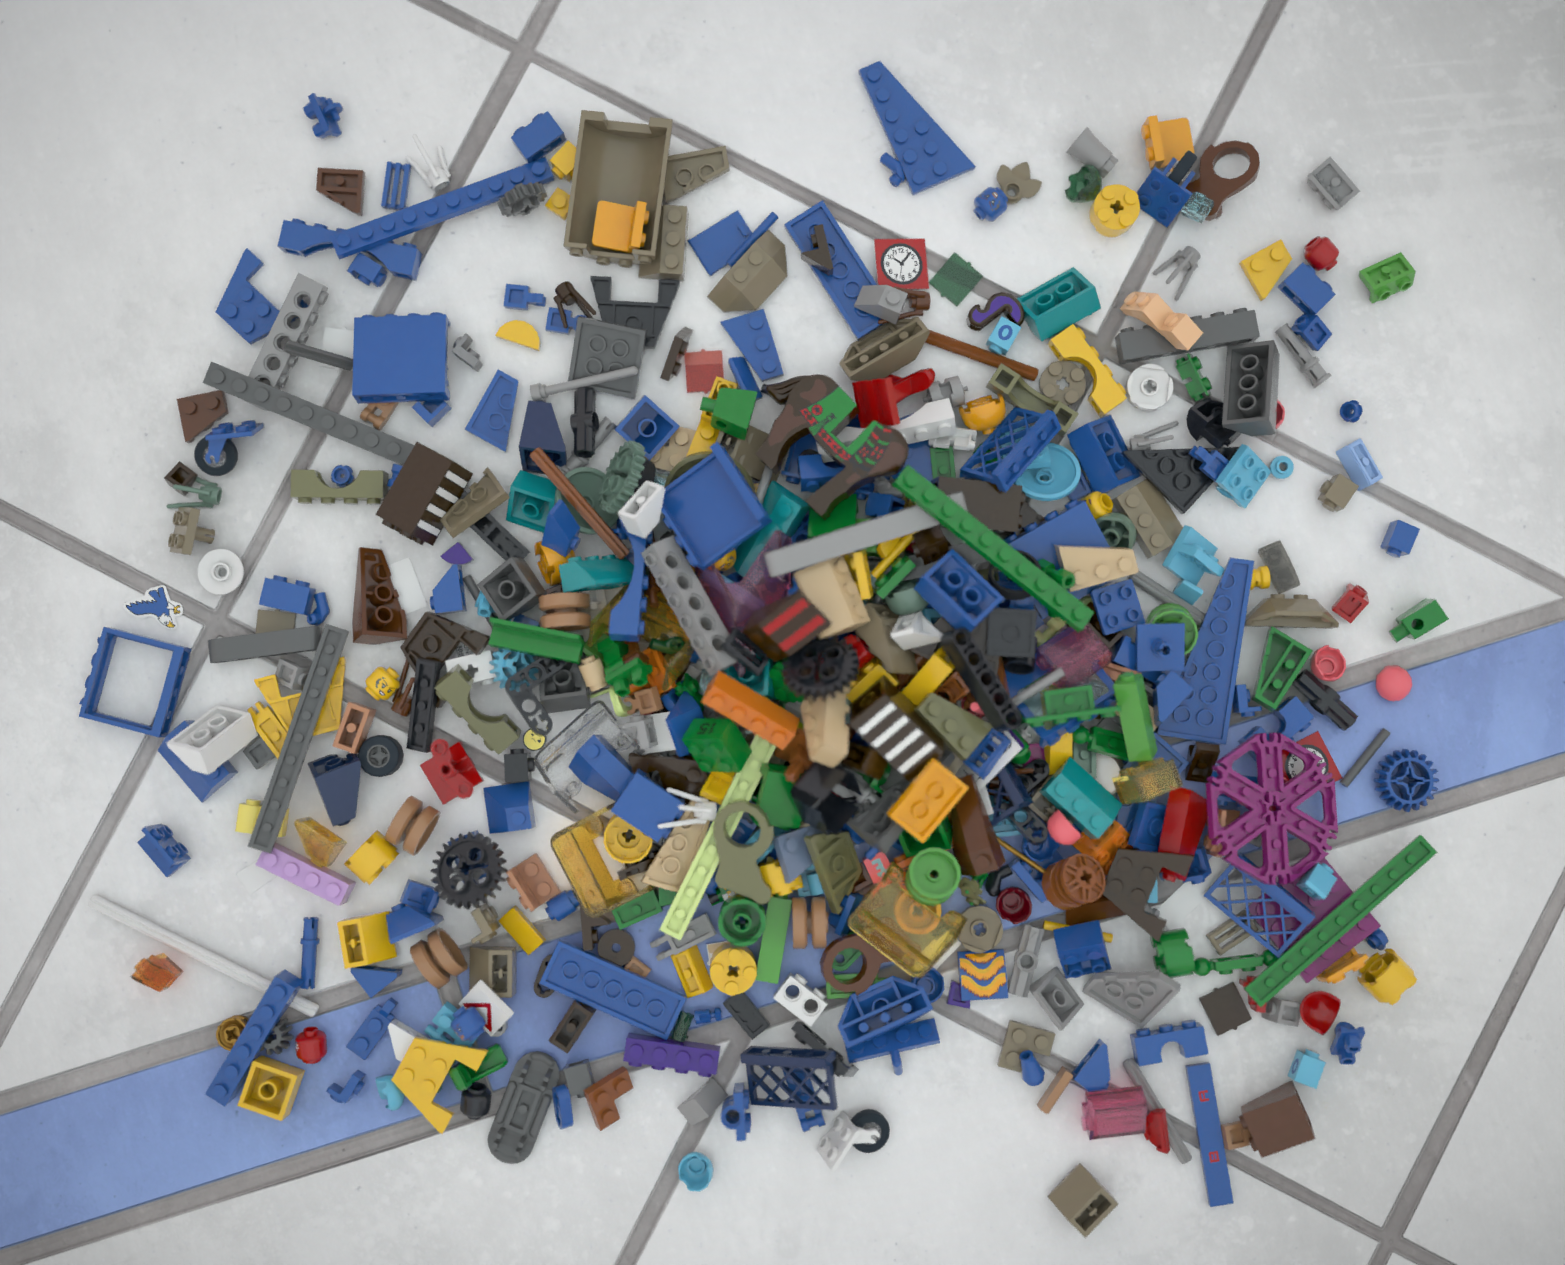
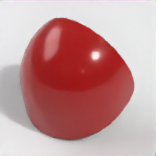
[1300,991,1341,1036]

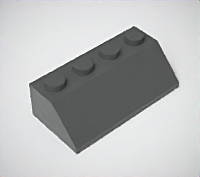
[1222,340,1280,437]

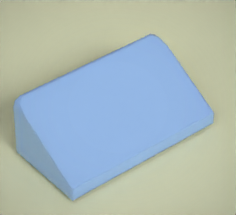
[1336,438,1383,491]

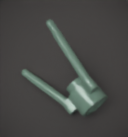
[167,477,222,509]

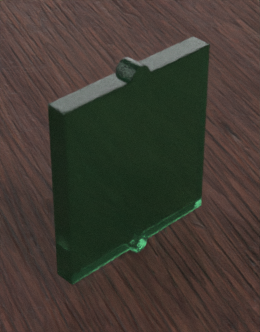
[929,252,983,307]

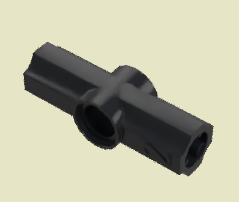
[570,387,599,458]
[1292,669,1358,731]

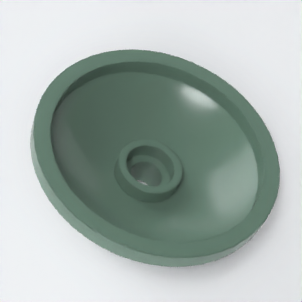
[555,467,619,535]

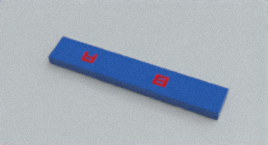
[1185,1062,1234,1207]

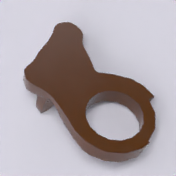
[1181,140,1260,221]
[820,916,921,995]

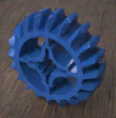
[1373,749,1440,812]

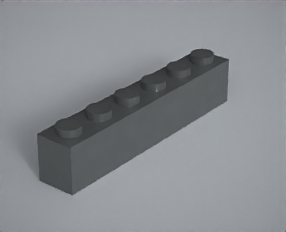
[1115,308,1260,365]

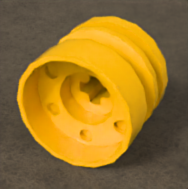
[603,815,653,864]

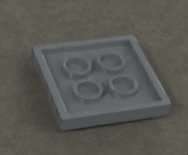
[568,316,647,399]

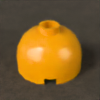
[958,394,1006,434]
[534,541,576,586]

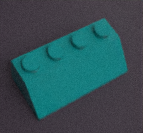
[733,480,810,585]

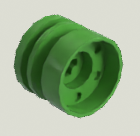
[1146,603,1198,655]

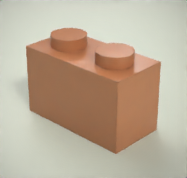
[332,702,377,754]

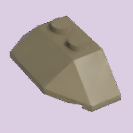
[707,230,787,312]
[839,317,930,381]
[1244,594,1339,629]

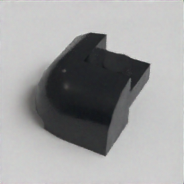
[1186,397,1241,449]

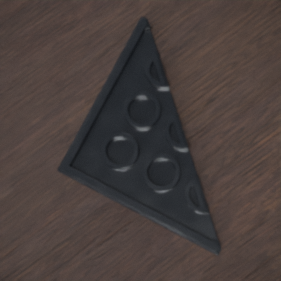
[1121,447,1239,514]

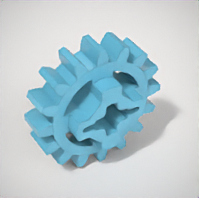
[489,648,539,692]

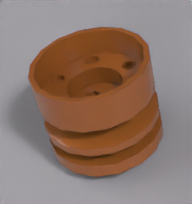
[1042,854,1106,910]

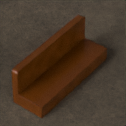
[1065,894,1126,925]

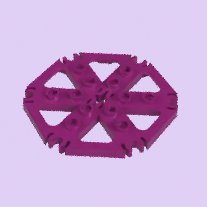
[1206,733,1338,885]

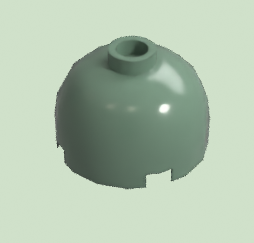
[1096,512,1137,549]
[884,578,929,616]

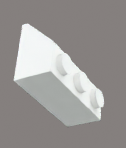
[167,705,258,775]

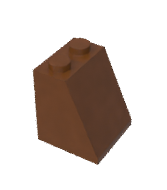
[1239,1081,1316,1158]

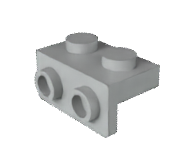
[1307,157,1360,210]

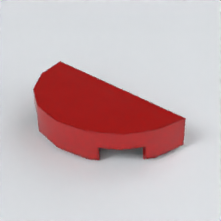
[1143,1108,1170,1154]

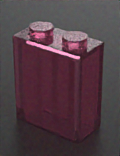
[1036,624,1112,689]
[1081,1085,1147,1140]

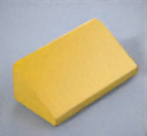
[498,905,546,956]
[670,945,713,998]

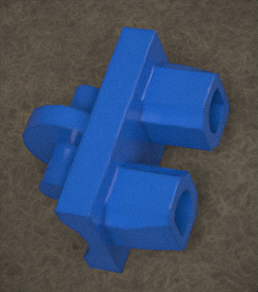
[303,93,343,139]
[828,893,868,936]
[1330,1022,1365,1065]

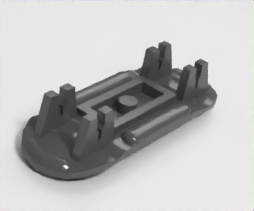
[487,1051,560,1164]

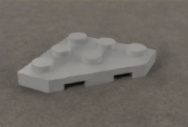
[1082,972,1181,1029]

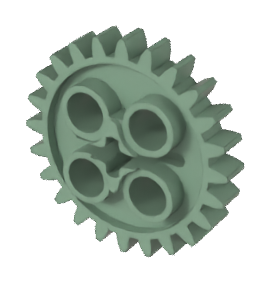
[598,440,646,514]

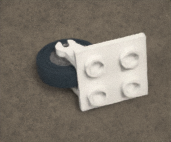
[817,1109,890,1172]

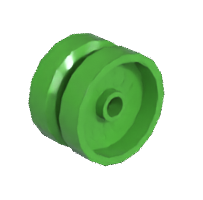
[905,848,961,906]

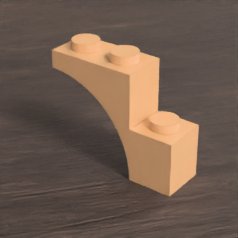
[1120,292,1203,350]

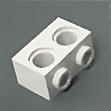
[773,972,828,1027]

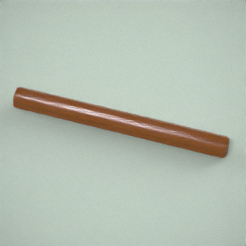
[925,329,1039,381]
[530,447,630,559]

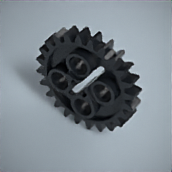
[781,635,860,702]
[430,832,507,910]

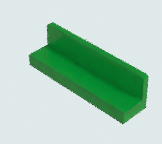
[488,617,585,664]

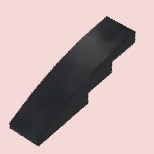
[459,490,530,561]

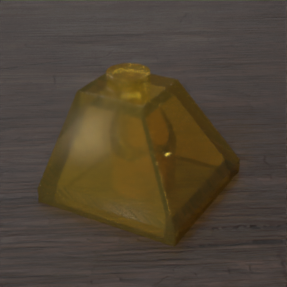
[294,817,347,868]

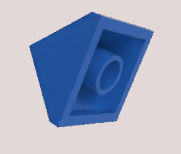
[665,691,704,757]

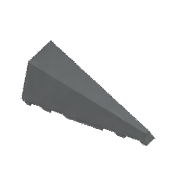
[846,749,955,855]

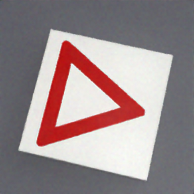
[458,980,514,1037]

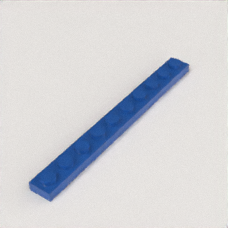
[330,157,554,260]

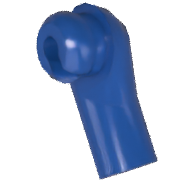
[880,153,905,187]
[307,592,330,626]

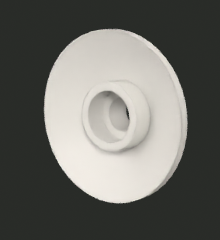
[197,549,244,595]

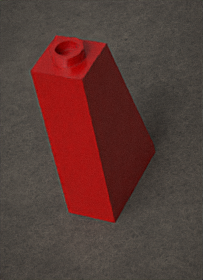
[1158,785,1208,883]

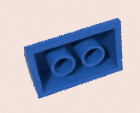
[1067,415,1141,493]
[914,549,1004,633]
[157,720,238,803]

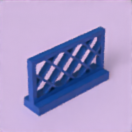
[960,407,1061,492]
[1203,852,1315,958]

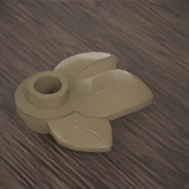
[997,162,1042,204]

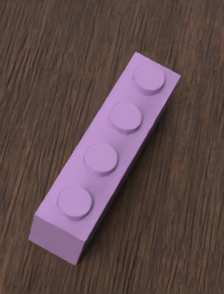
[256,843,356,906]

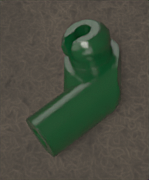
[649,636,685,655]

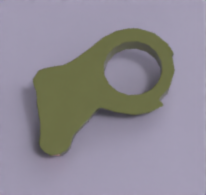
[714,800,774,904]

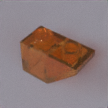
[131,953,184,992]

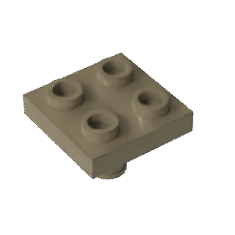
[168,507,215,555]

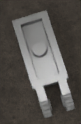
[649,912,717,961]

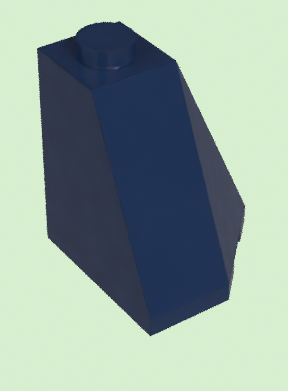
[519,400,567,474]
[307,753,361,827]

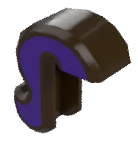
[966,292,1025,331]

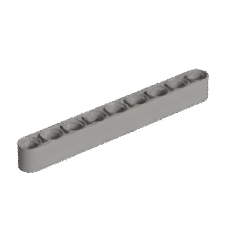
[763,491,969,577]

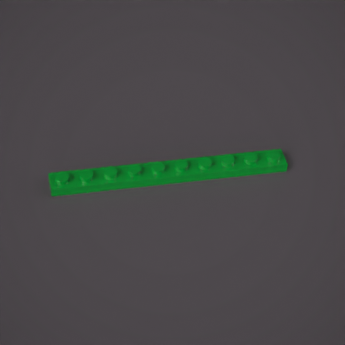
[892,465,1094,632]
[1243,835,1438,1007]

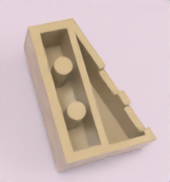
[1054,545,1139,592]
[800,687,850,768]

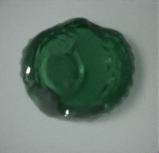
[1065,164,1102,203]

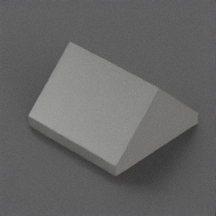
[1029,967,1084,1031]

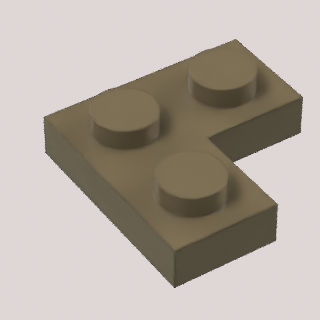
[997,1020,1055,1073]

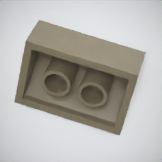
[638,205,689,281]
[1112,479,1183,559]

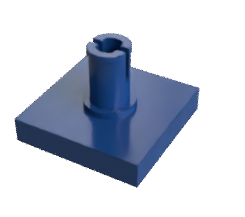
[1135,623,1185,671]

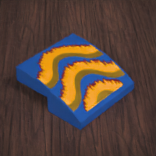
[957,949,1008,1001]

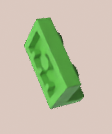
[1359,252,1416,303]

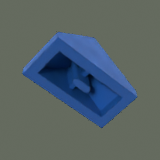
[350,965,403,998]

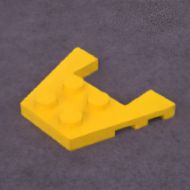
[254,657,346,736]
[392,1037,488,1134]

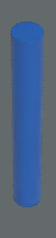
[726,211,779,268]

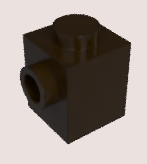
[911,525,950,565]

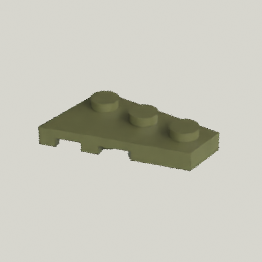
[914,693,993,760]

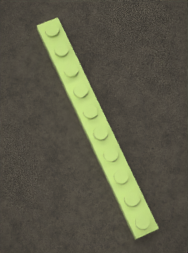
[659,735,776,940]

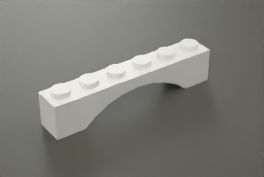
[816,398,957,463]

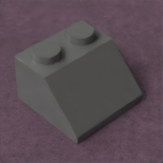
[477,557,547,621]

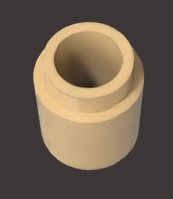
[578,655,608,691]

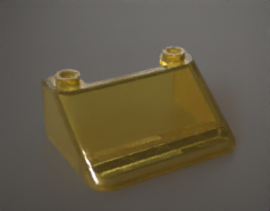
[848,861,968,978]

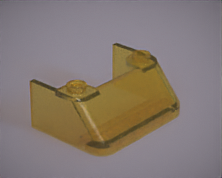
[587,584,695,691]
[550,802,656,918]

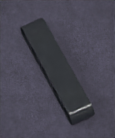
[941,628,1022,732]

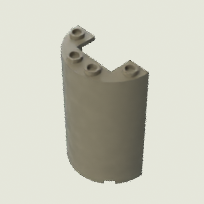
[563,110,673,268]

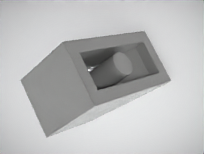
[854,285,908,324]

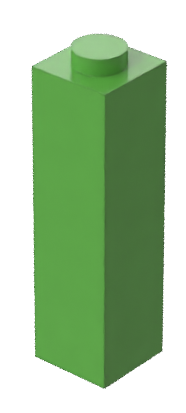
[1113,672,1157,762]
[755,894,792,984]

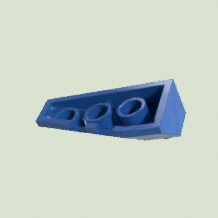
[568,735,634,801]

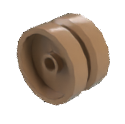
[539,592,591,631]
[385,796,441,856]
[792,896,828,949]
[410,927,468,989]

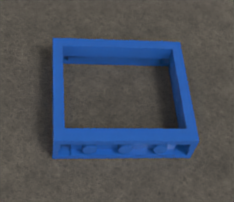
[79,627,192,738]

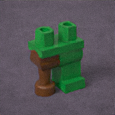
[597,634,653,697]

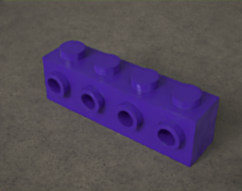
[623,1032,721,1077]

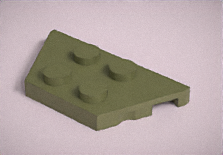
[804,830,862,914]

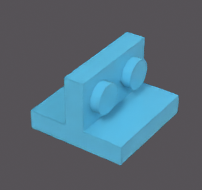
[1162,525,1225,586]

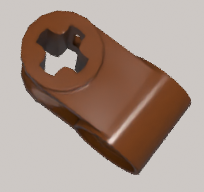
[934,671,971,704]

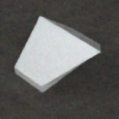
[890,611,943,650]

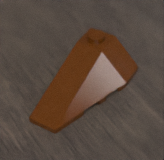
[352,547,407,645]
[951,774,1006,876]

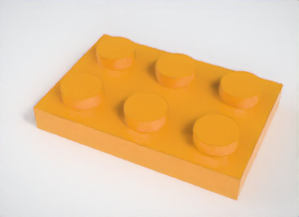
[887,758,969,843]

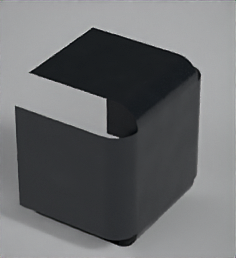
[790,761,863,835]

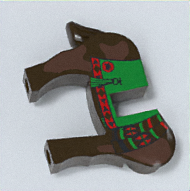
[755,374,908,521]

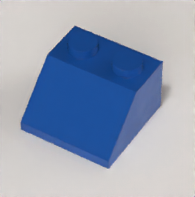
[614,395,680,461]

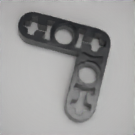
[505,657,565,736]
[994,759,1050,846]

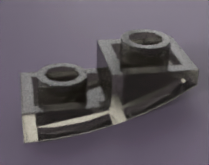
[1258,540,1300,594]

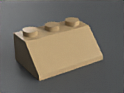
[793,556,870,639]

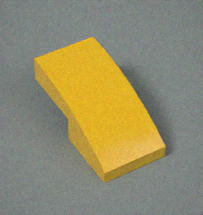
[700,772,737,805]

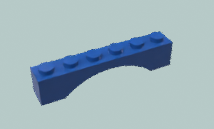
[277,218,422,281]
[609,502,653,642]
[205,969,305,1107]

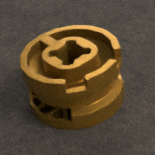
[216,1015,249,1051]

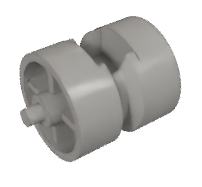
[923,376,968,408]

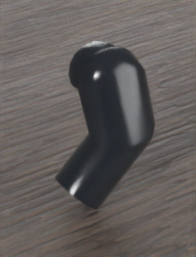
[985,864,1012,897]

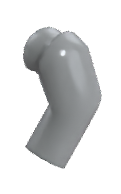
[873,476,905,498]

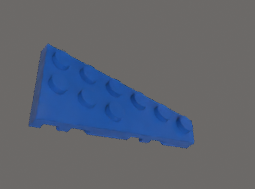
[859,61,976,196]

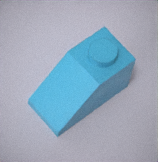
[1296,863,1337,901]

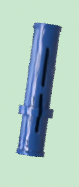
[300,917,320,989]

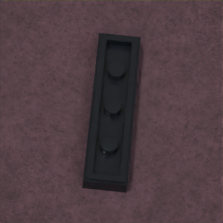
[406,658,441,753]

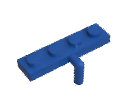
[845,1018,940,1075]

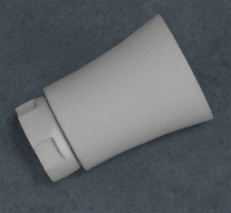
[1066,127,1119,178]

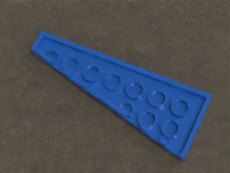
[1156,558,1254,745]

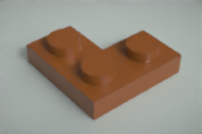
[583,1066,633,1131]

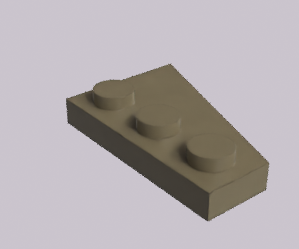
[664,146,730,204]
[440,467,510,538]

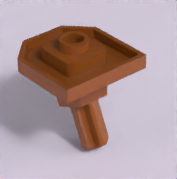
[774,728,814,783]

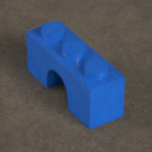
[798,454,870,493]
[1238,696,1314,762]
[1130,1020,1209,1066]

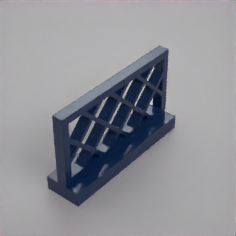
[986,745,1033,827]
[740,1046,838,1111]

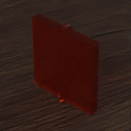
[685,349,724,394]

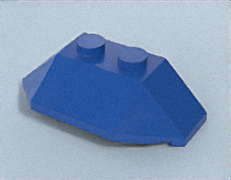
[838,976,933,1048]

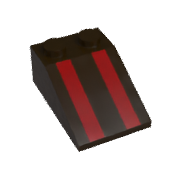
[743,590,832,662]

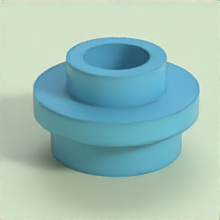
[1270,456,1294,479]

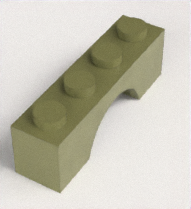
[986,363,1079,437]
[290,469,389,505]
[435,664,521,755]

